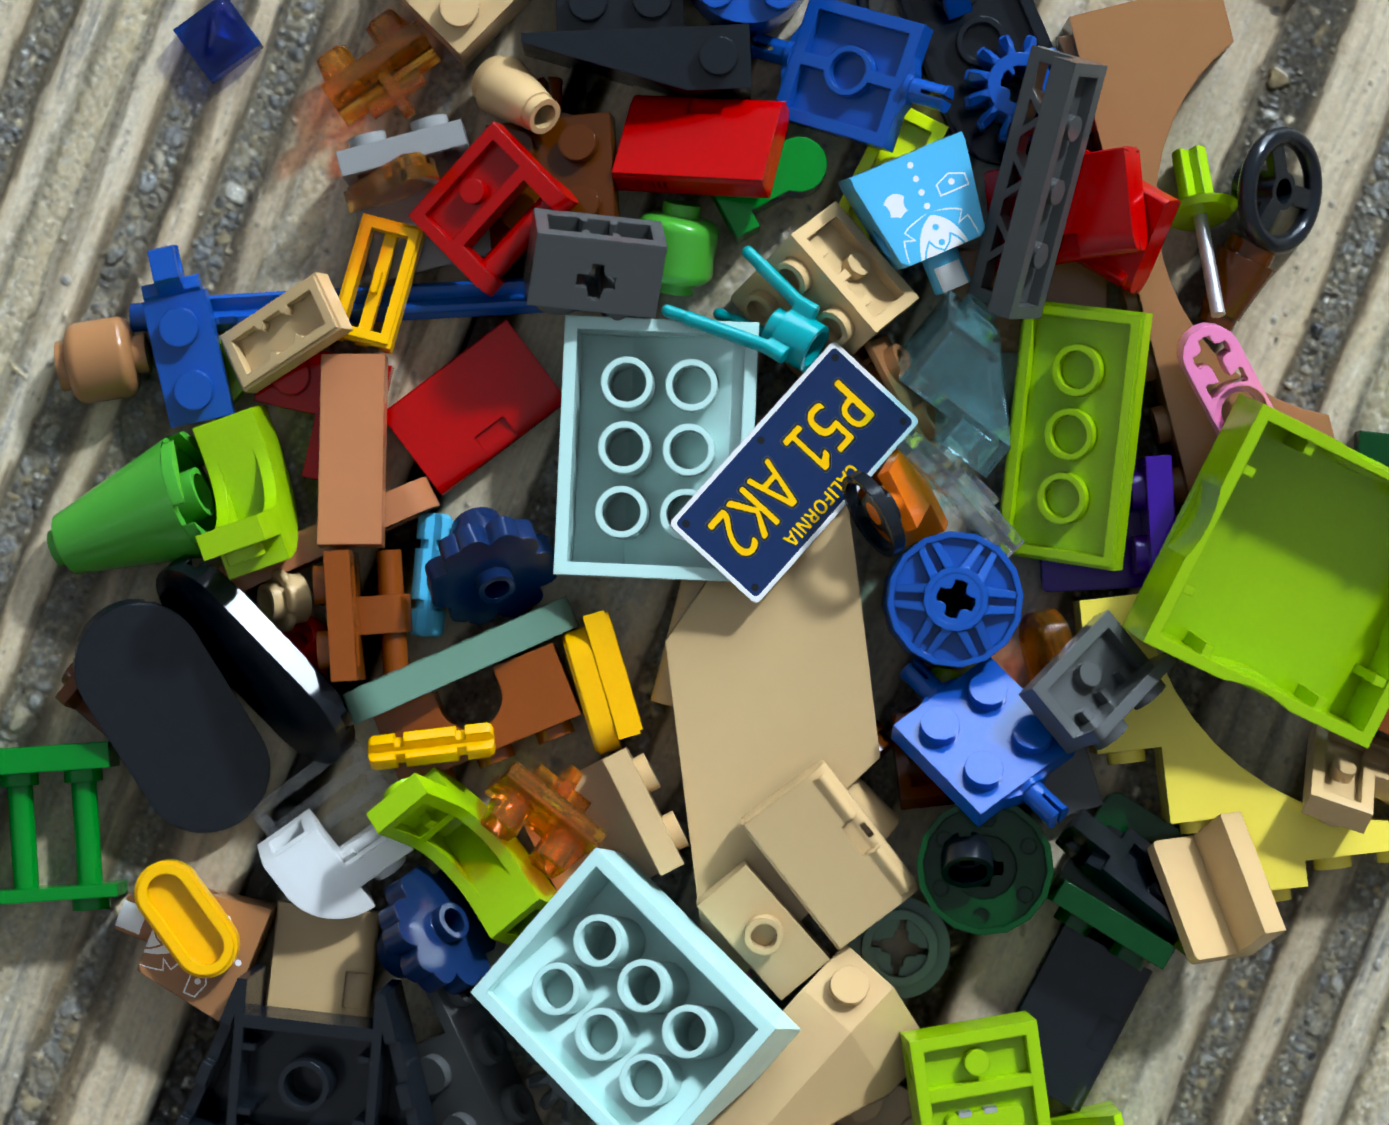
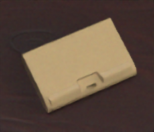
[740,759,919,950]
[266,900,380,1017]

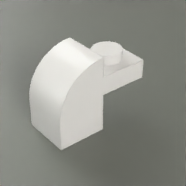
[257,808,414,919]

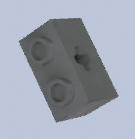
[523,208,667,320]

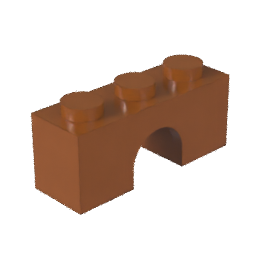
[373,643,583,780]

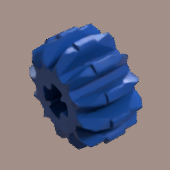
[963,35,1056,144]

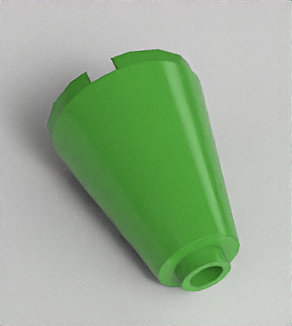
[47,431,217,574]

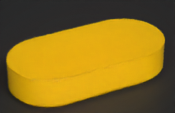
[562,626,622,755]
[134,859,240,978]

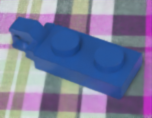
[141,245,236,428]

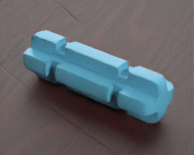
[410,512,453,638]

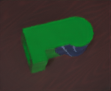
[710,136,827,244]

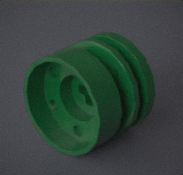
[916,805,1054,936]

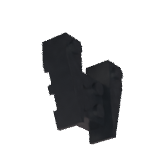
[521,0,752,100]
[175,964,436,1125]

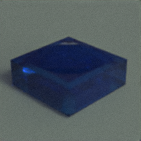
[173,0,264,84]

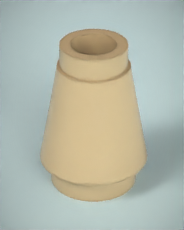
[471,55,560,134]

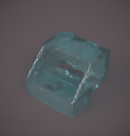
[899,290,1011,478]

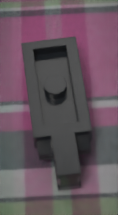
[1055,809,1186,956]

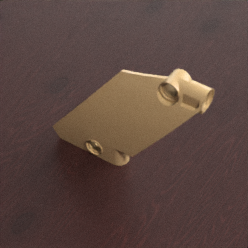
[665,492,900,972]

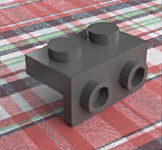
[1018,610,1176,754]

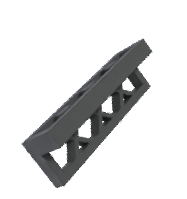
[967,45,1108,319]

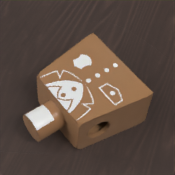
[115,888,277,1021]

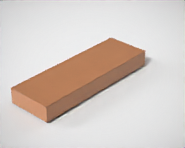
[317,354,388,548]

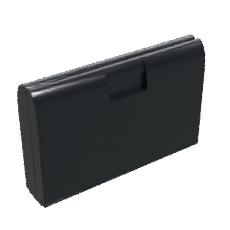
[1014,922,1153,1112]

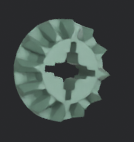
[848,897,950,999]

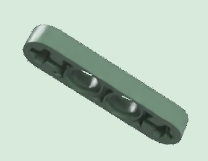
[341,596,579,724]

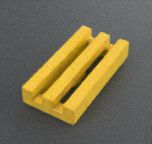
[338,213,426,354]
[582,610,644,740]

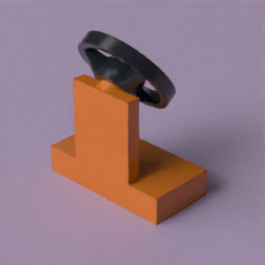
[842,437,948,557]

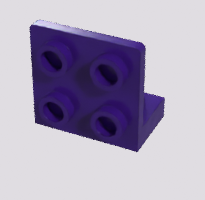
[1040,455,1175,592]

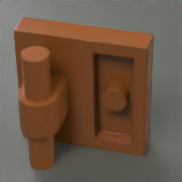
[312,549,413,682]

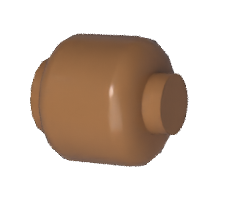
[54,316,152,404]

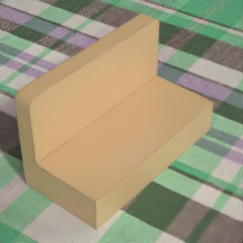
[1147,811,1286,965]

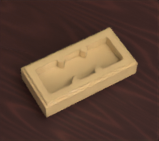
[219,272,353,393]
[696,859,830,1000]

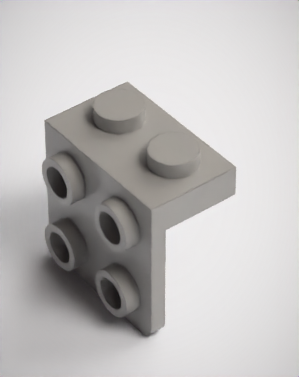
[336,114,492,282]

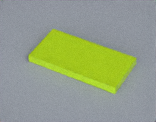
[996,301,1153,571]

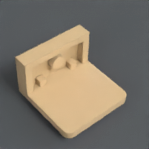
[517,746,690,891]

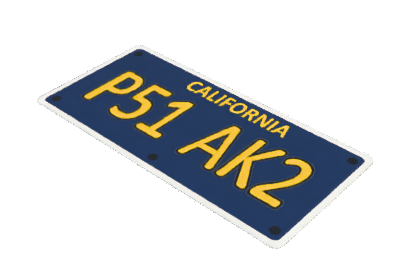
[671,342,918,602]

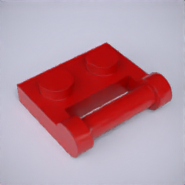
[408,121,579,297]

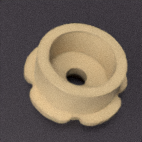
[257,569,312,632]

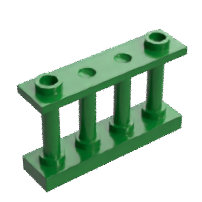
[0,741,128,911]

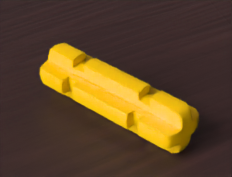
[367,722,496,770]

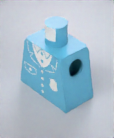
[838,131,985,296]

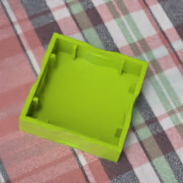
[1122,393,1389,749]

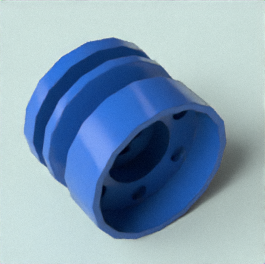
[881,531,1024,668]

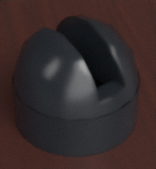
[941,832,994,888]

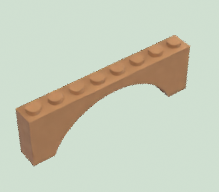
[1056,0,1335,507]

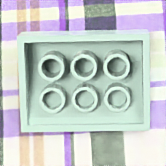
[553,315,760,582]
[471,848,801,1125]

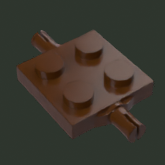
[486,76,620,251]

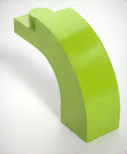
[192,404,298,580]
[366,767,557,946]

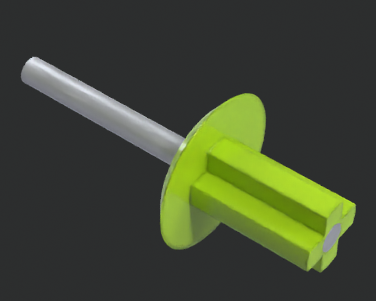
[1171,145,1238,318]

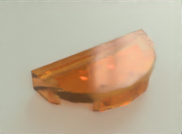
[343,152,440,213]

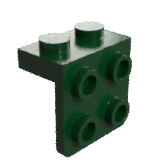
[1047,792,1189,971]

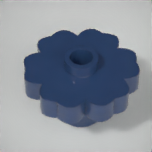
[425,507,557,625]
[377,865,496,995]

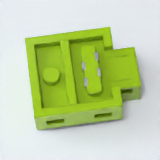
[900,1011,1051,1125]

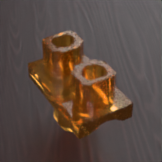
[317,9,441,127]
[480,761,608,879]

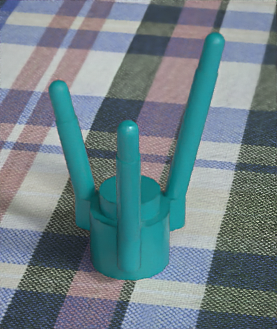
[661,246,830,372]

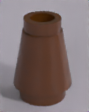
[1197,233,1276,332]

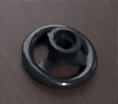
[1231,126,1322,255]

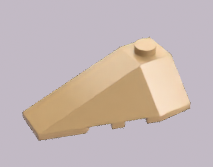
[707,945,920,1125]

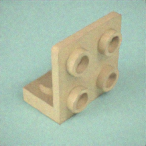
[731,201,919,378]

